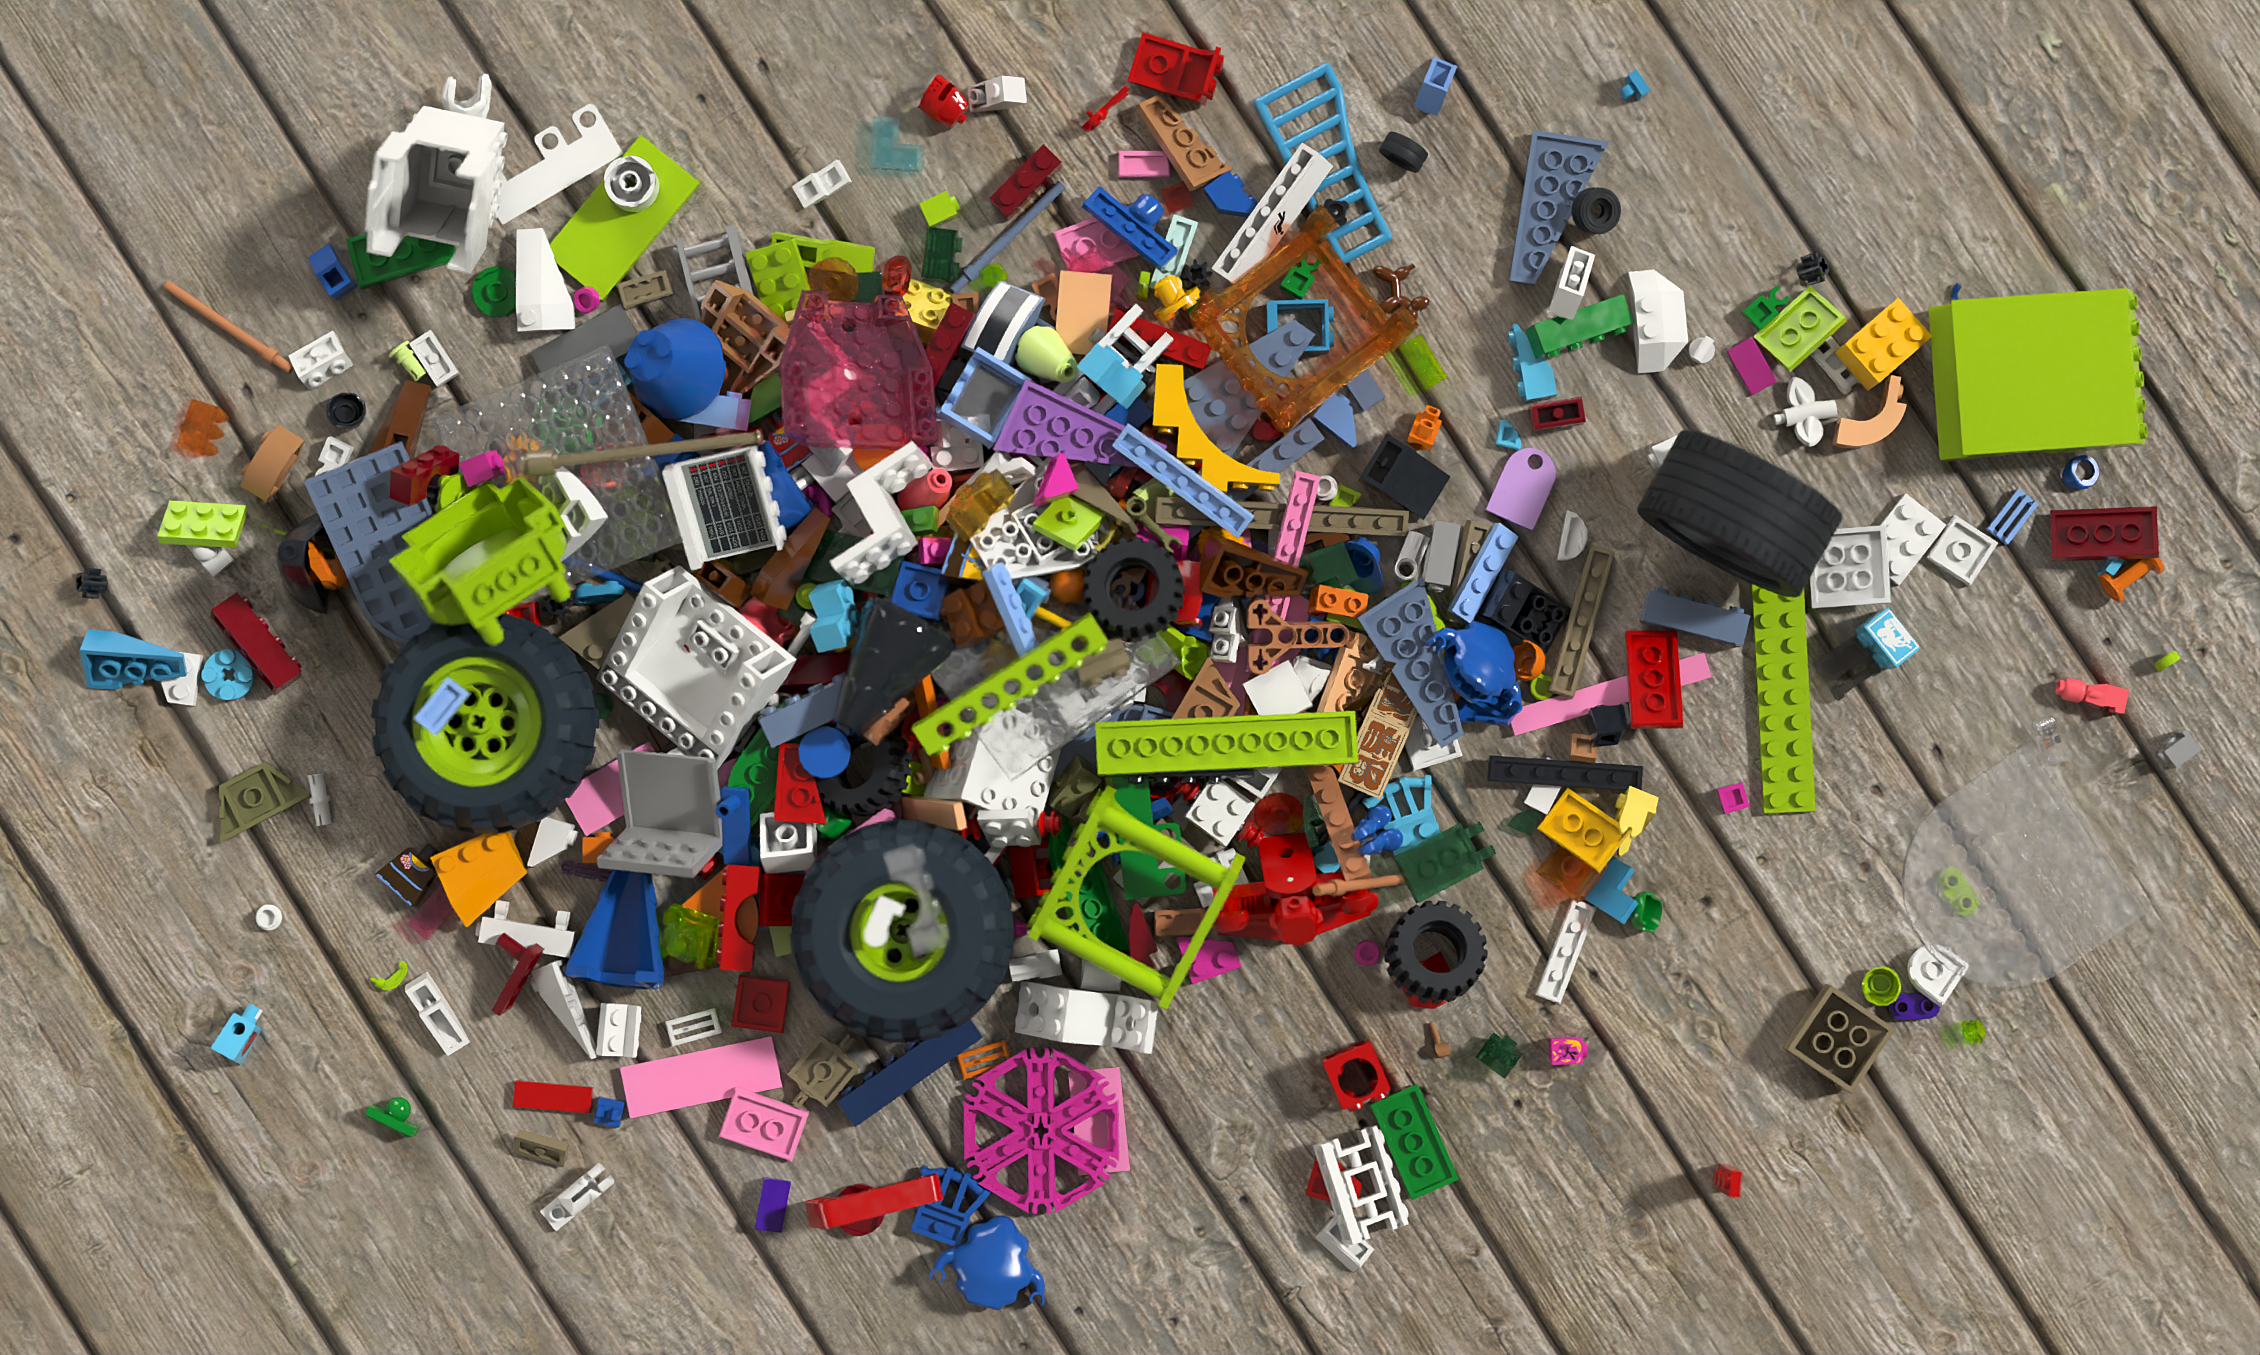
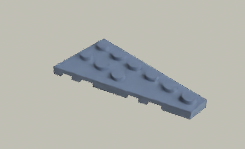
[1509,130,1609,286]
[1357,576,1464,749]

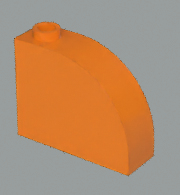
[682,864,760,948]

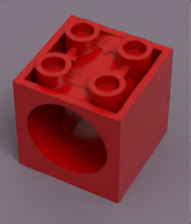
[1320,1039,1391,1112]

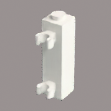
[476,900,578,958]

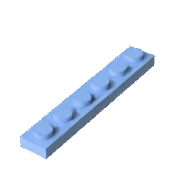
[1112,423,1254,538]

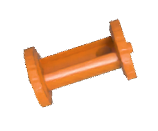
[2098,558,2165,603]

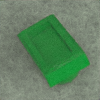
[365,1097,420,1137]

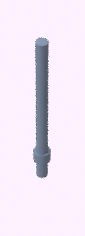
[949,181,1065,294]

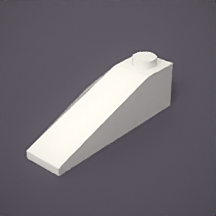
[516,228,575,332]

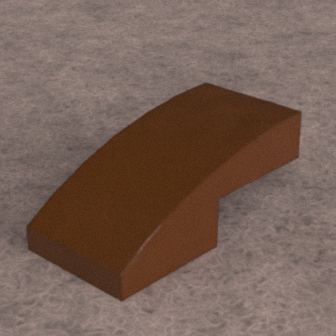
[1303,532,1350,551]

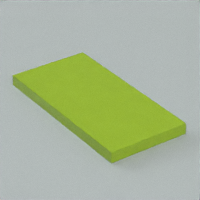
[550,135,701,302]

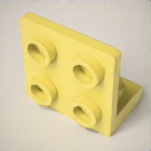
[886,277,953,347]

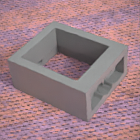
[1422,520,1461,593]

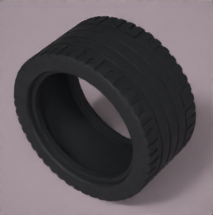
[1637,430,1843,598]

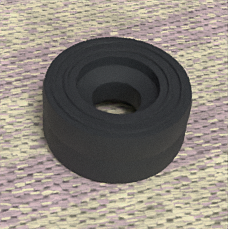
[1379,131,1428,173]
[1572,187,1621,234]

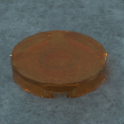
[808,257,859,309]

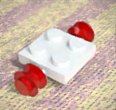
[1173,779,1264,848]
[958,809,1062,848]

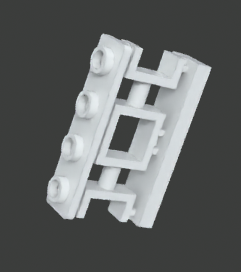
[1313,1125,1408,1245]

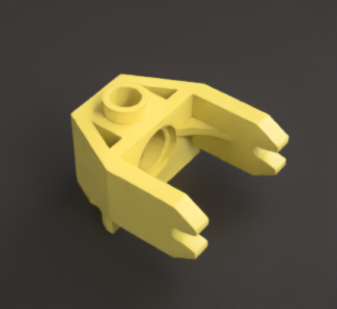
[1614,786,1659,858]

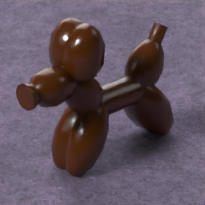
[1373,263,1430,327]

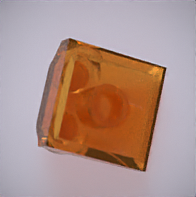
[1536,844,1609,904]

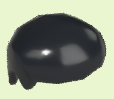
[327,393,366,431]

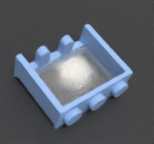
[936,347,1031,449]

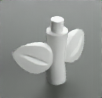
[1773,377,1838,447]

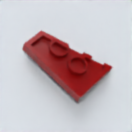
[774,743,827,825]

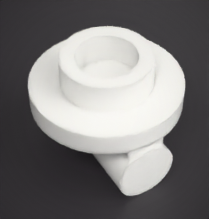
[1689,336,1715,363]
[790,466,814,491]

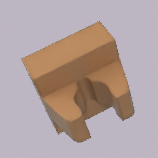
[1569,733,1597,764]

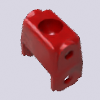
[1145,561,1203,629]

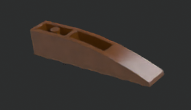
[366,380,432,460]

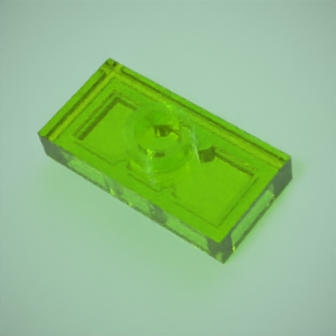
[1398,334,1448,392]

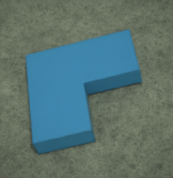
[1584,856,1639,924]

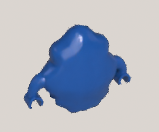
[1425,621,1522,718]
[929,1215,1045,1310]

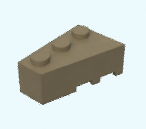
[558,593,636,670]

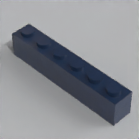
[838,1018,984,1127]

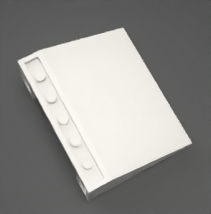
[596,565,796,770]

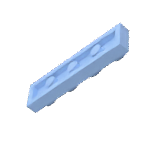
[1447,523,1519,624]
[983,562,1040,667]

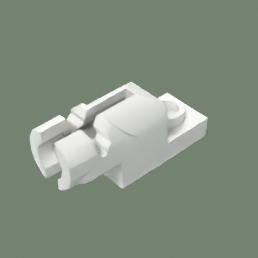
[540,1163,615,1231]

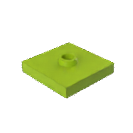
[1033,495,1106,552]

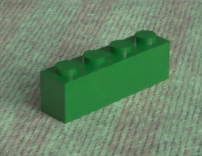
[1525,294,1634,360]

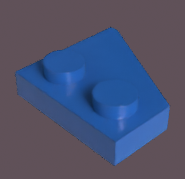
[1457,694,1522,726]

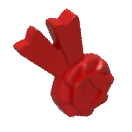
[1081,86,1129,133]

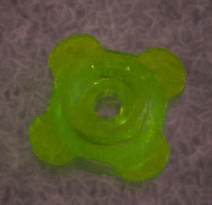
[1961,1020,1986,1045]

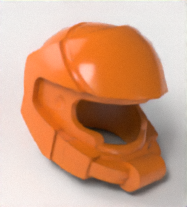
[306,536,349,590]

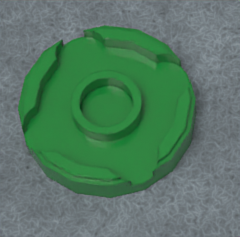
[471,266,516,318]

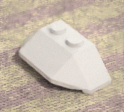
[1628,270,1688,374]

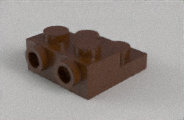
[940,579,1006,648]

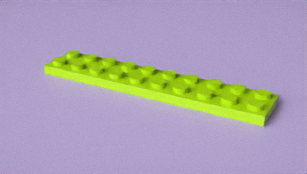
[1750,583,1816,813]
[1095,711,1358,776]

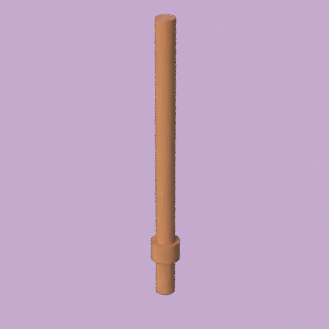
[163,281,294,374]
[1313,870,1435,896]

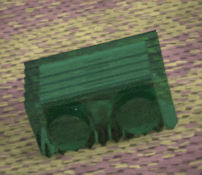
[921,227,963,284]

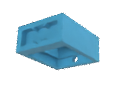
[1266,299,1334,354]

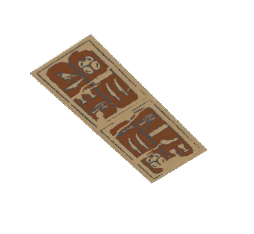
[1338,667,1418,799]

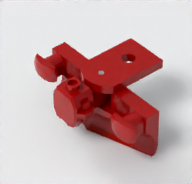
[1212,832,1379,946]

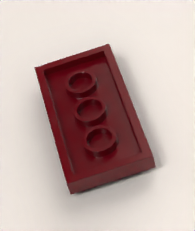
[2050,506,2159,562]

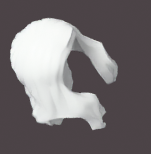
[442,73,492,119]

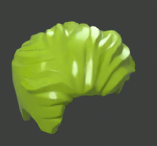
[1170,636,1210,680]

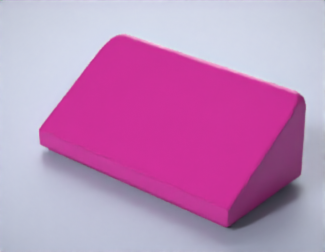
[1727,337,1777,396]

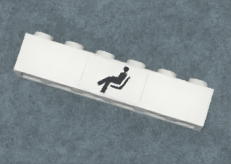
[1211,143,1333,292]

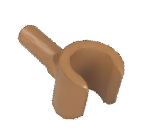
[1429,1022,1450,1057]

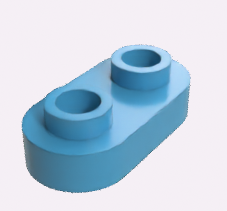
[573,581,625,605]

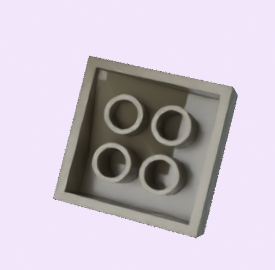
[1782,984,1896,1094]

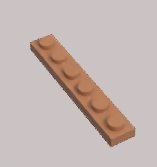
[1304,765,1371,881]

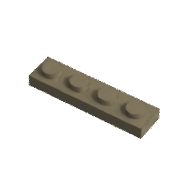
[1445,520,1493,626]

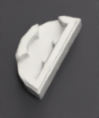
[1557,510,1588,561]

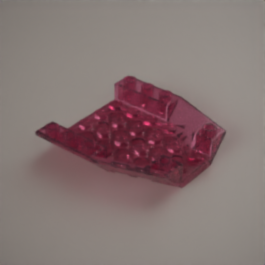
[780,290,938,451]

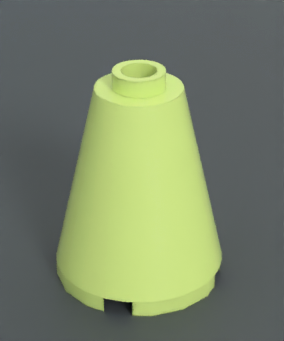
[1015,326,1078,383]

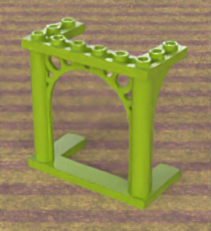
[1027,785,1245,1010]

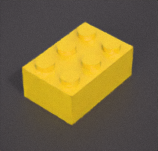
[1834,297,1932,391]

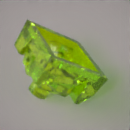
[661,903,719,969]

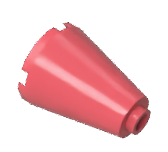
[897,469,952,511]

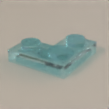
[870,116,924,172]

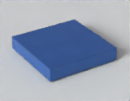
[890,561,950,623]

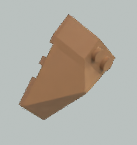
[700,280,794,396]

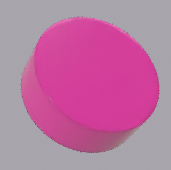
[573,286,600,313]
[1354,940,1380,966]

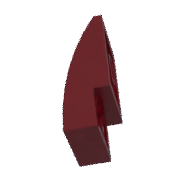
[1129,902,1158,970]

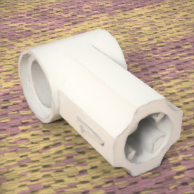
[1393,530,1430,583]
[1009,949,1062,982]

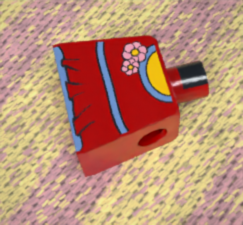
[768,410,814,474]

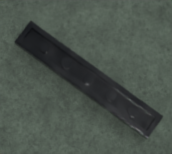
[1487,755,1643,791]

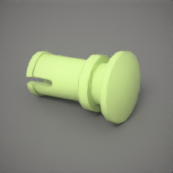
[389,341,427,382]

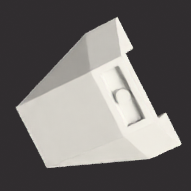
[969,470,1097,580]

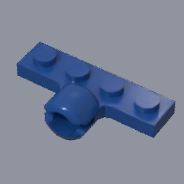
[1082,186,1178,271]

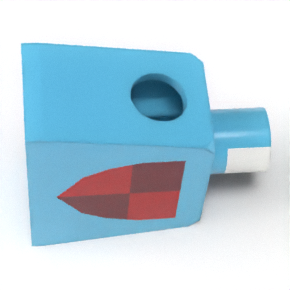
[211,1003,263,1065]

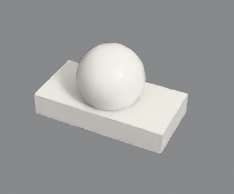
[186,545,235,578]

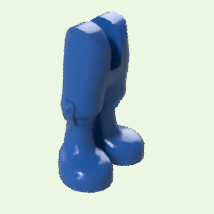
[1351,805,1403,856]

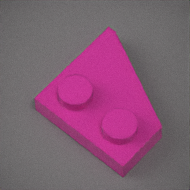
[1176,936,1241,984]

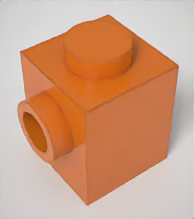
[582,832,617,863]

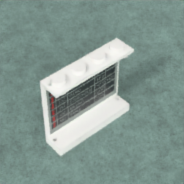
[662,445,787,570]

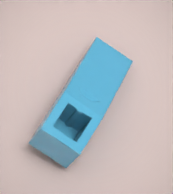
[1507,324,1557,403]

